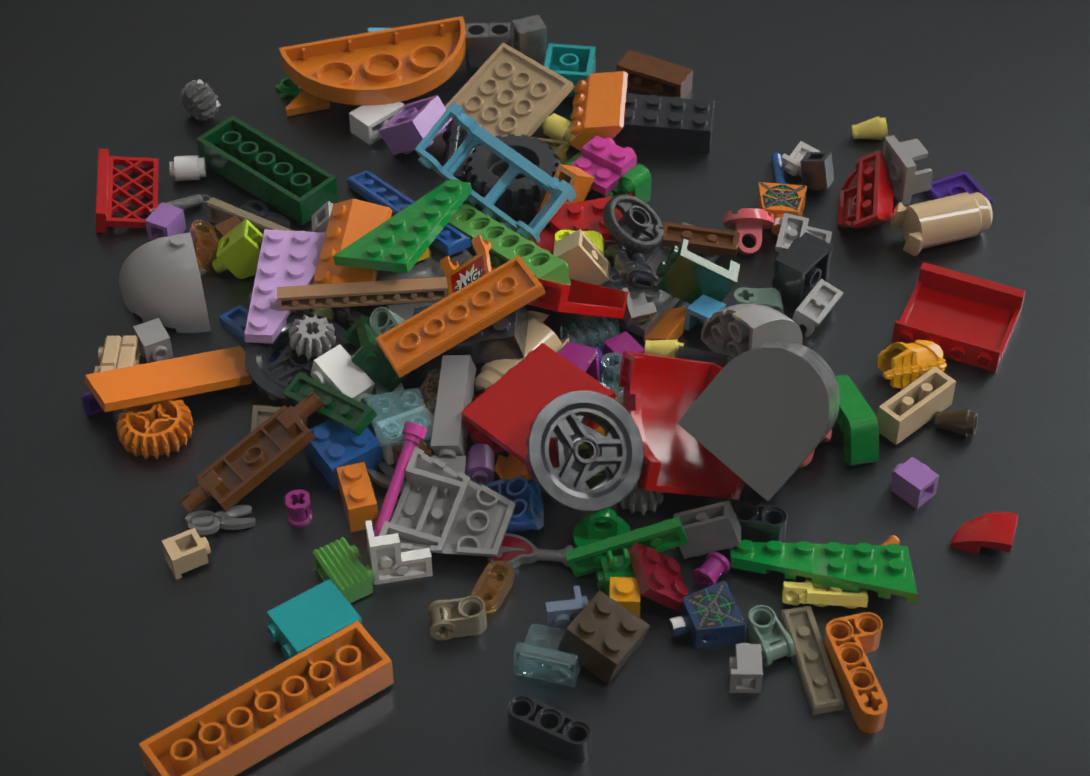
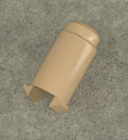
[891,192,993,256]
[474,311,569,395]

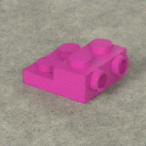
[569,135,637,196]

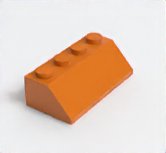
[569,71,628,152]
[312,199,393,285]

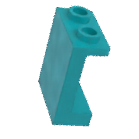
[266,579,362,660]

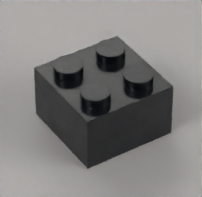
[772,232,832,310]

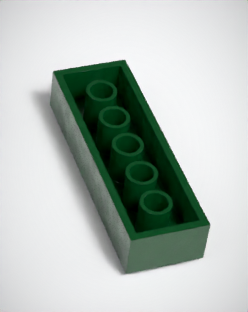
[196,116,338,226]

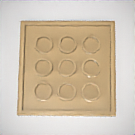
[445,43,574,138]

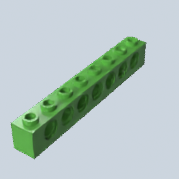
[448,202,571,285]

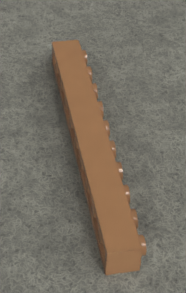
[277,277,448,311]

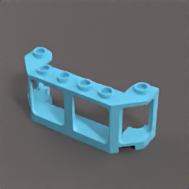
[415,101,577,243]

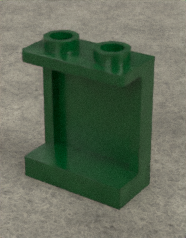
[655,238,740,304]
[344,315,410,392]

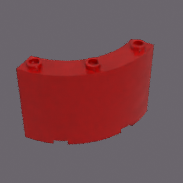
[619,351,745,500]

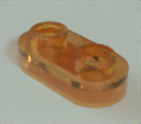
[472,561,514,613]

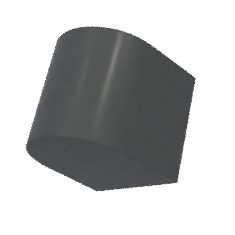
[677,341,840,501]

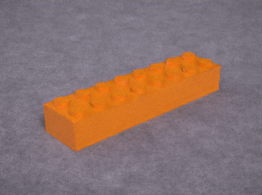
[139,621,394,776]

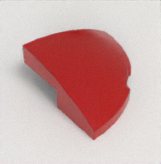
[950,512,1018,554]

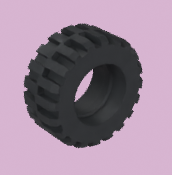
[466,134,561,223]

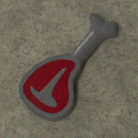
[487,533,574,572]

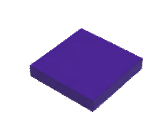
[924,171,993,207]

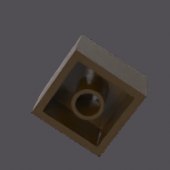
[558,591,650,684]

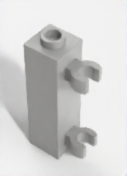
[430,355,476,458]

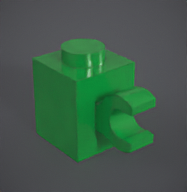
[595,548,641,597]

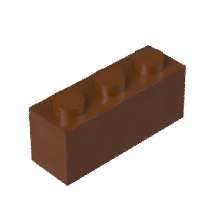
[617,50,693,98]

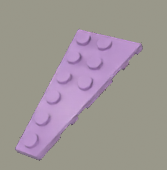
[245,229,325,343]

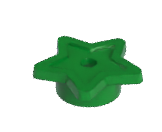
[275,77,301,99]

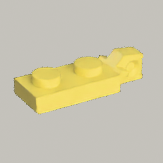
[782,578,868,609]

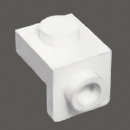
[781,141,821,177]

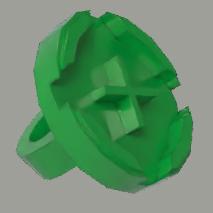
[573,508,630,548]

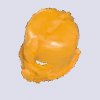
[877,340,947,390]

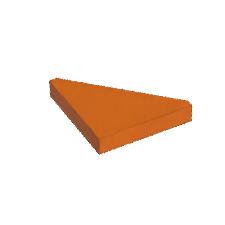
[286,90,330,116]

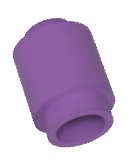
[466,443,495,485]

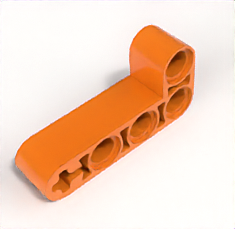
[824,612,888,733]

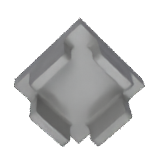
[883,135,933,206]

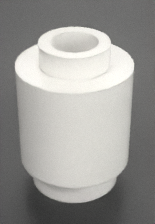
[170,155,206,181]

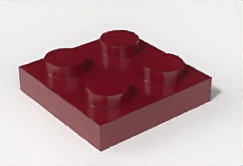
[627,542,688,613]

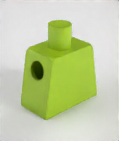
[212,219,263,279]

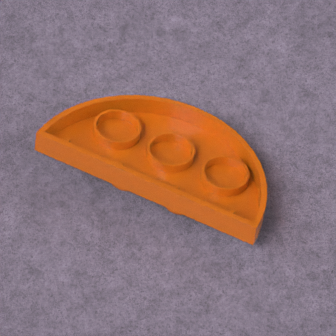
[279,16,466,106]

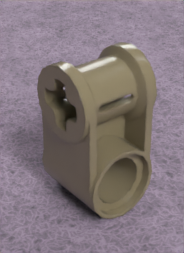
[428,596,487,640]

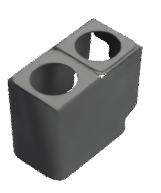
[466,23,511,67]

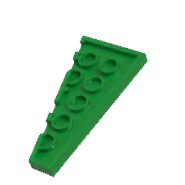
[333,180,472,273]
[729,540,918,605]

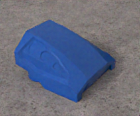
[480,477,544,533]

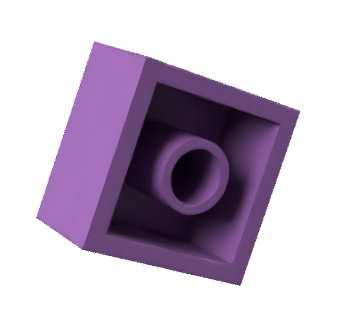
[379,95,452,155]

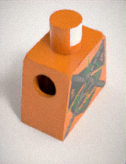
[757,182,807,236]

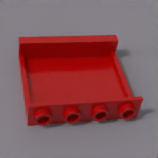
[892,262,1026,372]
[491,267,628,319]
[461,343,616,482]

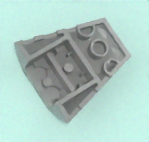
[379,446,516,557]

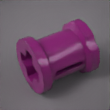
[285,489,313,528]
[692,551,730,589]

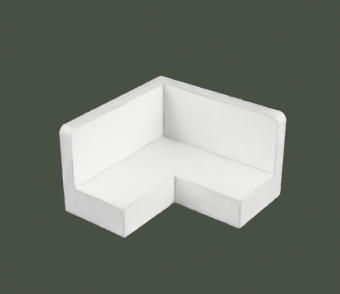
[365,520,433,585]

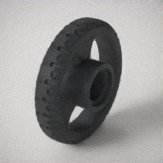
[603,194,664,253]

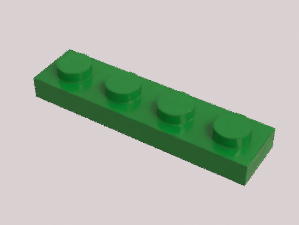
[565,517,689,577]

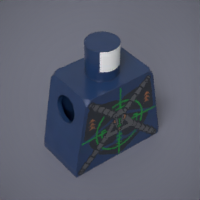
[668,581,746,649]

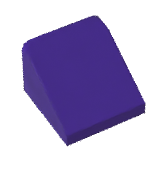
[81,391,104,416]

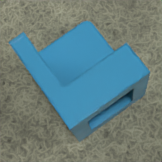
[684,294,726,331]

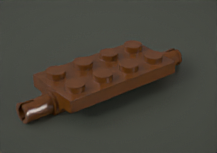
[178,391,324,513]

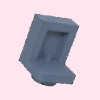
[545,586,588,631]

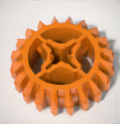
[116,399,193,459]

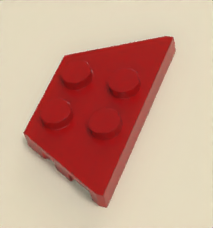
[537,193,633,241]

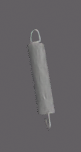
[150,194,210,213]

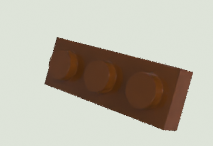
[659,222,740,257]

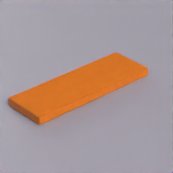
[375,255,546,378]
[85,346,252,412]

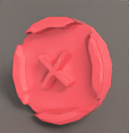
[723,208,774,256]

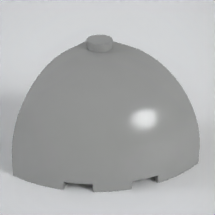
[119,232,211,333]
[700,303,803,359]

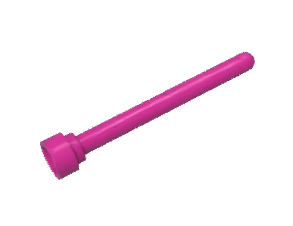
[367,421,427,555]

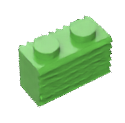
[312,537,375,603]

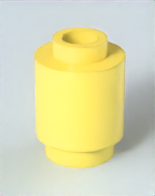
[542,113,572,145]

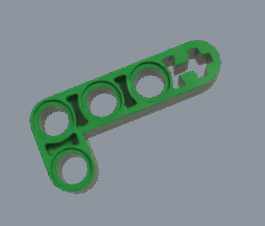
[563,152,651,204]
[835,374,879,466]

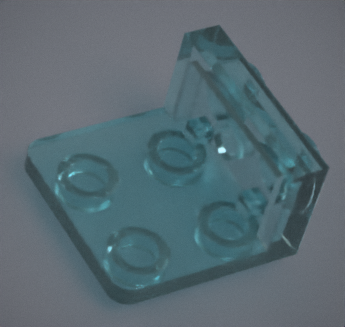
[363,388,433,447]
[514,624,582,687]

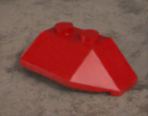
[837,150,894,228]

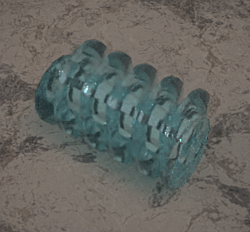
[560,316,620,351]

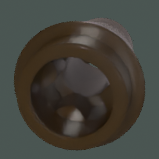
[935,409,978,437]

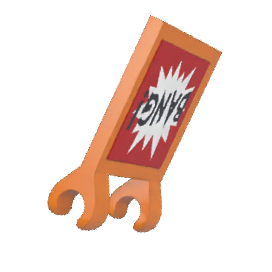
[440,234,492,296]

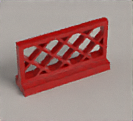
[95,149,159,233]

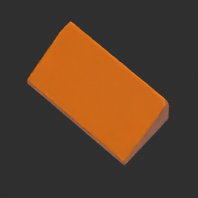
[643,307,687,343]

